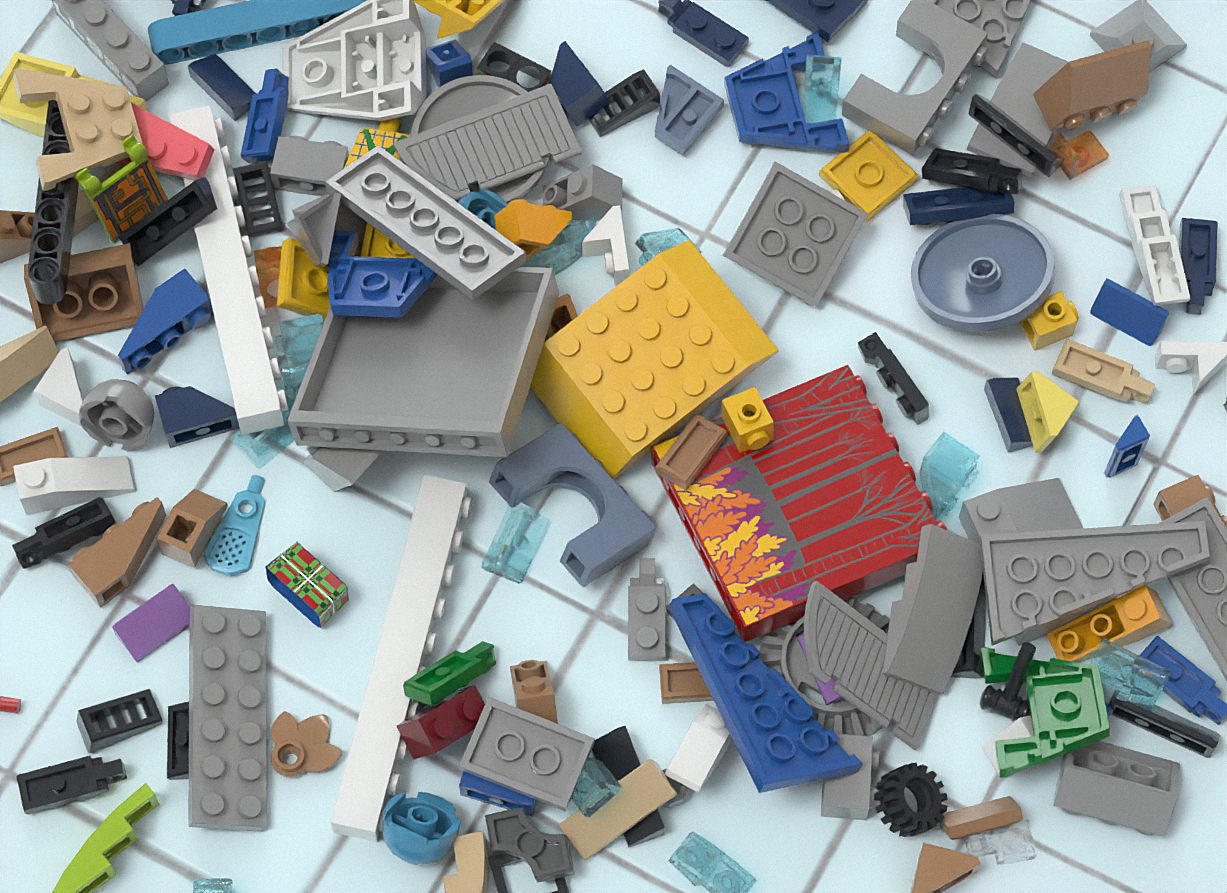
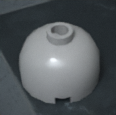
[79,379,155,450]

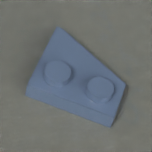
[655,64,724,156]

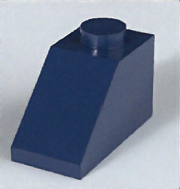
[549,41,610,126]
[155,386,240,448]

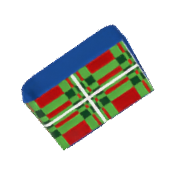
[265,541,349,628]

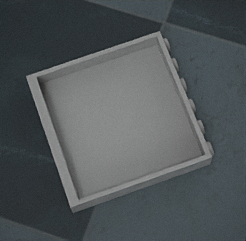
[287,267,559,457]

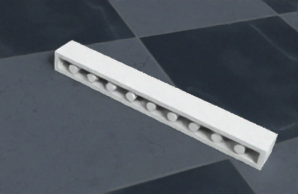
[169,105,289,435]
[330,474,472,842]

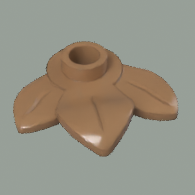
[271,711,342,777]

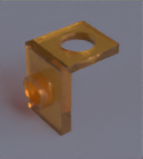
[1052,129,1109,180]
[254,246,282,308]

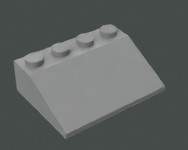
[958,478,1117,646]

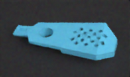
[204,475,265,576]

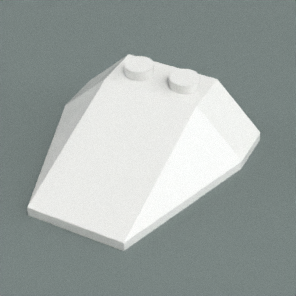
[282,0,427,121]

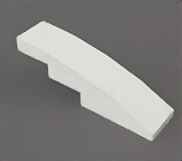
[1119,184,1190,306]

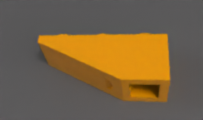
[1046,585,1172,662]

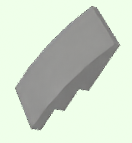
[966,42,1068,178]
[883,524,983,695]

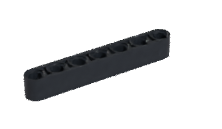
[27,100,79,305]

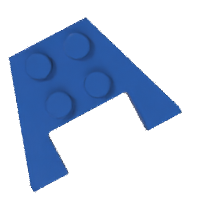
[724,33,850,153]
[328,230,438,318]

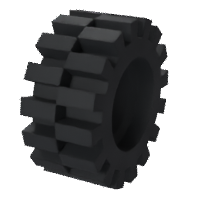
[874,763,948,837]

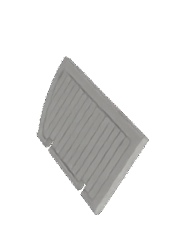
[393,84,582,201]
[804,581,938,750]

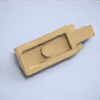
[1052,339,1155,404]

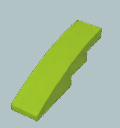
[52,783,160,893]

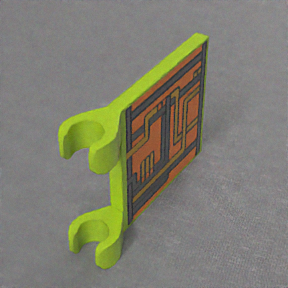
[75,135,168,244]

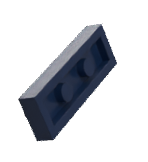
[903,187,1015,225]

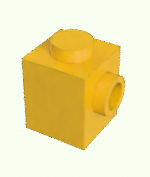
[1019,291,1079,351]
[722,387,774,453]

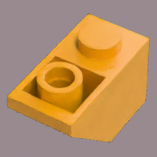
[494,199,573,259]

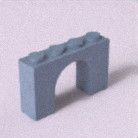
[489,423,656,588]

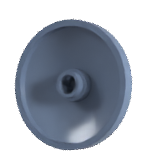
[911,214,1055,332]

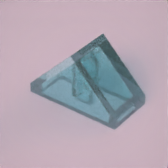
[802,55,842,124]

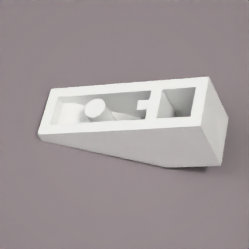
[13,456,135,515]

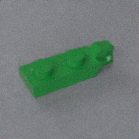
[403,641,496,706]

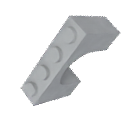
[842,0,989,156]

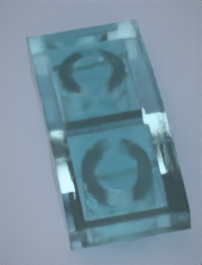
[535,217,596,275]
[668,831,757,893]

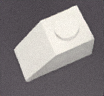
[664,703,732,792]

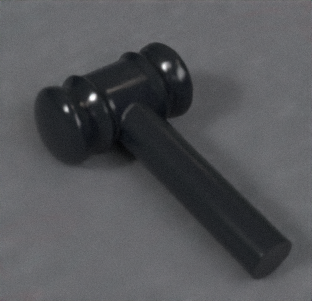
[979,642,1036,721]

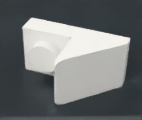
[582,205,629,286]
[1155,341,1227,394]

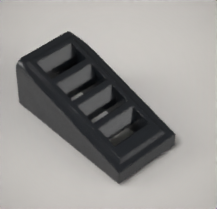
[588,69,660,137]
[232,161,283,237]
[76,689,163,753]

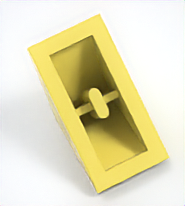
[1016,371,1079,453]

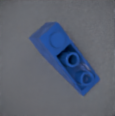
[118,268,214,374]

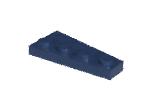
[766,0,868,42]

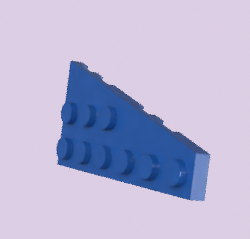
[669,593,863,793]

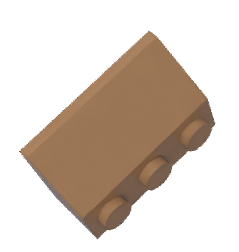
[1033,40,1151,131]
[24,243,144,342]

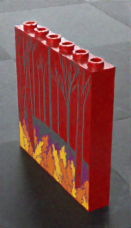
[650,365,947,643]

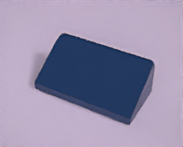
[188,53,256,121]
[984,377,1033,453]

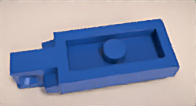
[240,68,289,163]
[1132,636,1227,725]

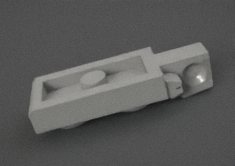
[628,558,666,661]

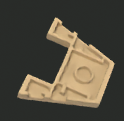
[13,68,143,191]

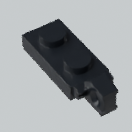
[921,148,1022,194]
[858,332,929,425]
[12,497,116,569]
[16,756,127,815]

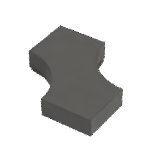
[485,807,575,883]

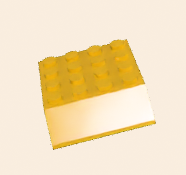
[530,239,779,480]

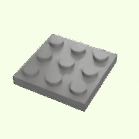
[722,161,868,307]

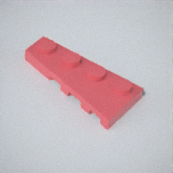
[116,103,215,180]

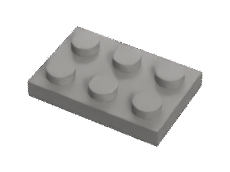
[459,697,595,811]

